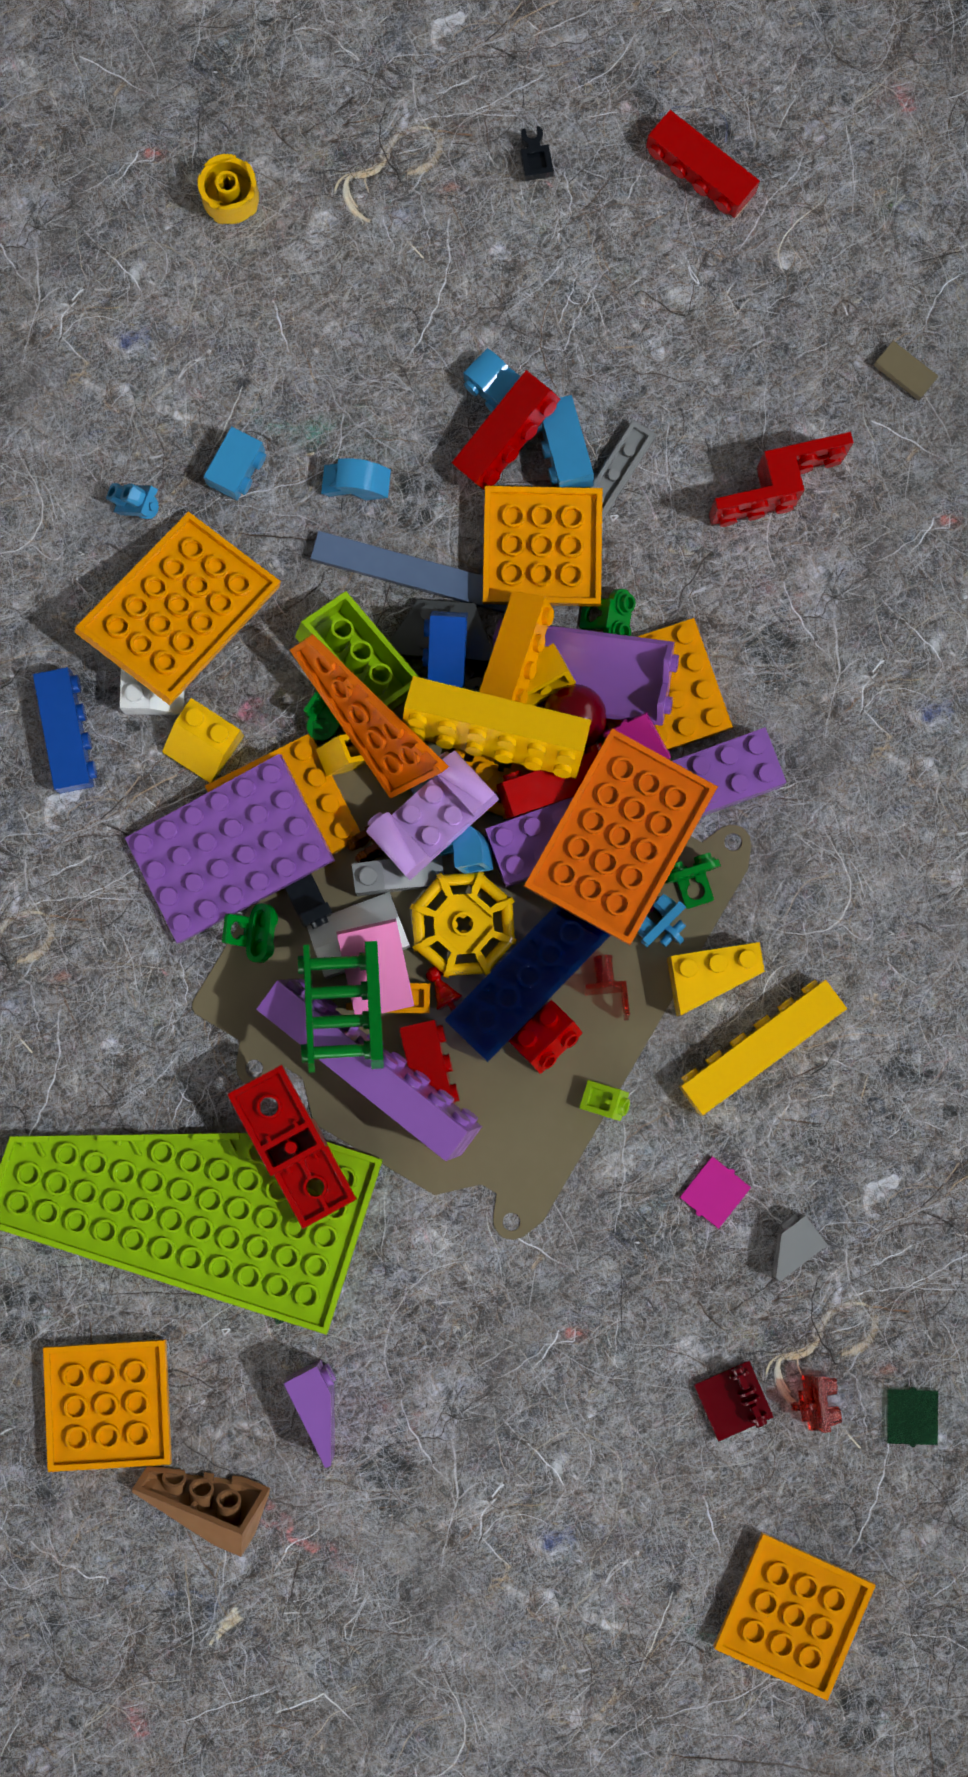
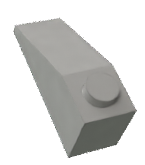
[352,855,444,897]

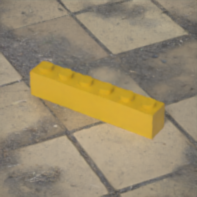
[678,979,847,1116]

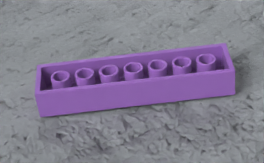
[256,978,483,1161]

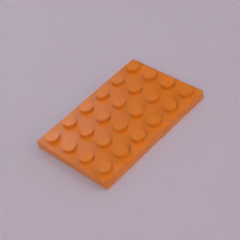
[524,728,718,946]

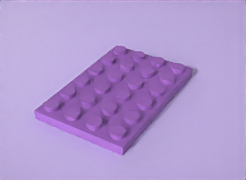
[125,754,335,943]

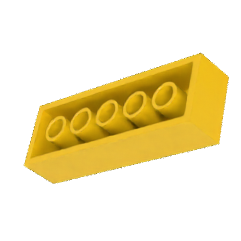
[403,676,591,778]

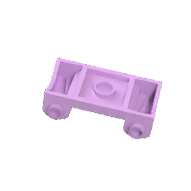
[366,751,499,880]

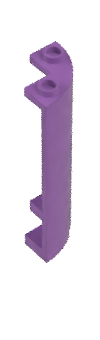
[493,619,679,726]

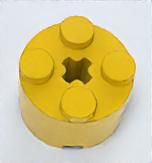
[197,154,259,224]

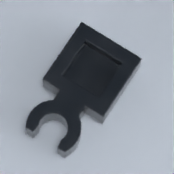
[520,126,554,181]

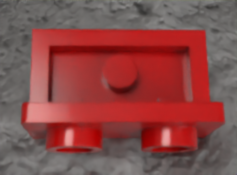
[509,1000,583,1074]

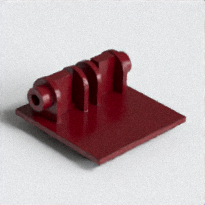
[694,1360,774,1442]

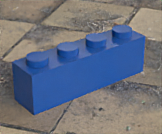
[423,611,468,689]
[33,667,97,794]

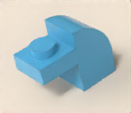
[321,458,391,501]
[438,826,493,874]

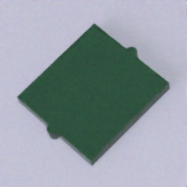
[887,1387,938,1447]

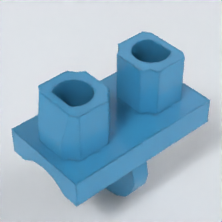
[106,483,159,519]
[637,894,686,948]

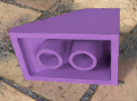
[283,1359,336,1468]

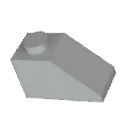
[772,1213,828,1282]

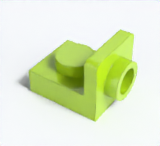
[579,1080,630,1121]

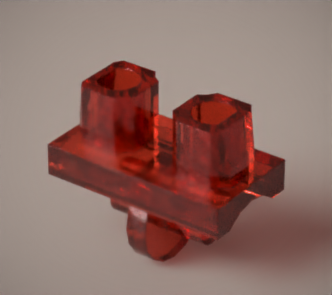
[791,1374,842,1433]

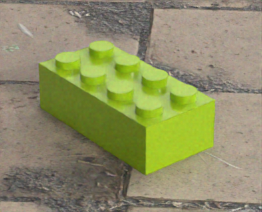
[295,591,419,710]

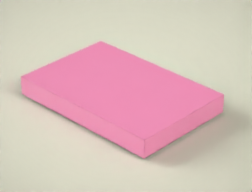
[336,918,415,1015]

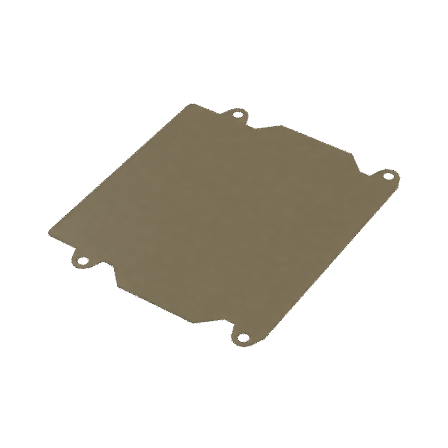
[192,677,751,1240]

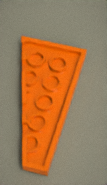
[289,634,449,799]

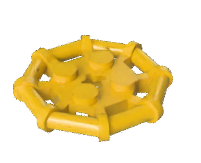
[409,872,517,978]

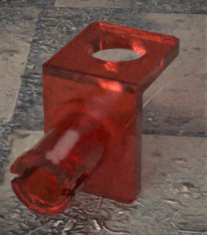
[585,955,630,1021]

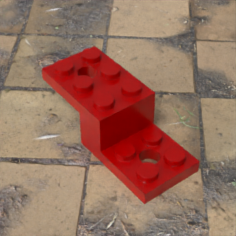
[708,432,854,527]
[227,1065,357,1229]

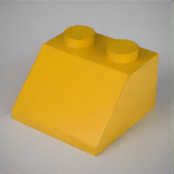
[162,698,244,783]

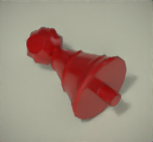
[426,966,463,1011]

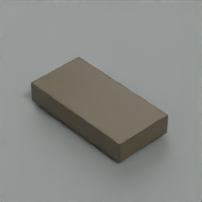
[873,341,938,401]

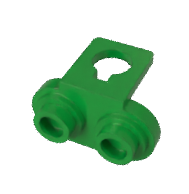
[579,589,636,636]
[303,690,341,742]
[665,852,721,909]
[222,903,278,963]

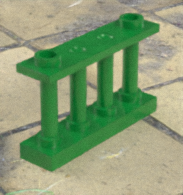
[298,941,384,1073]

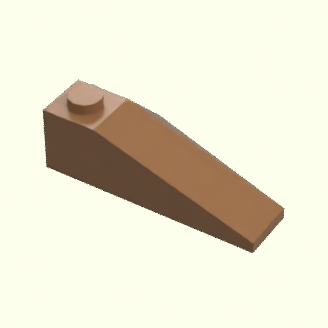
[132,1466,270,1557]

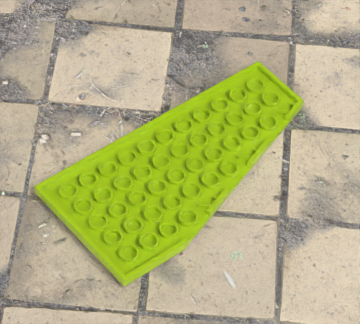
[0,1133,383,1335]

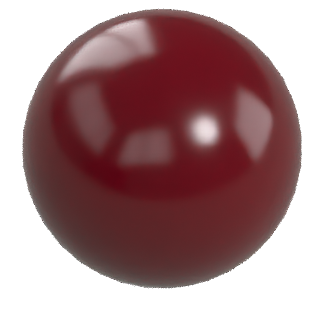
[542,684,607,748]

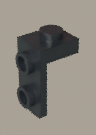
[285,874,332,929]

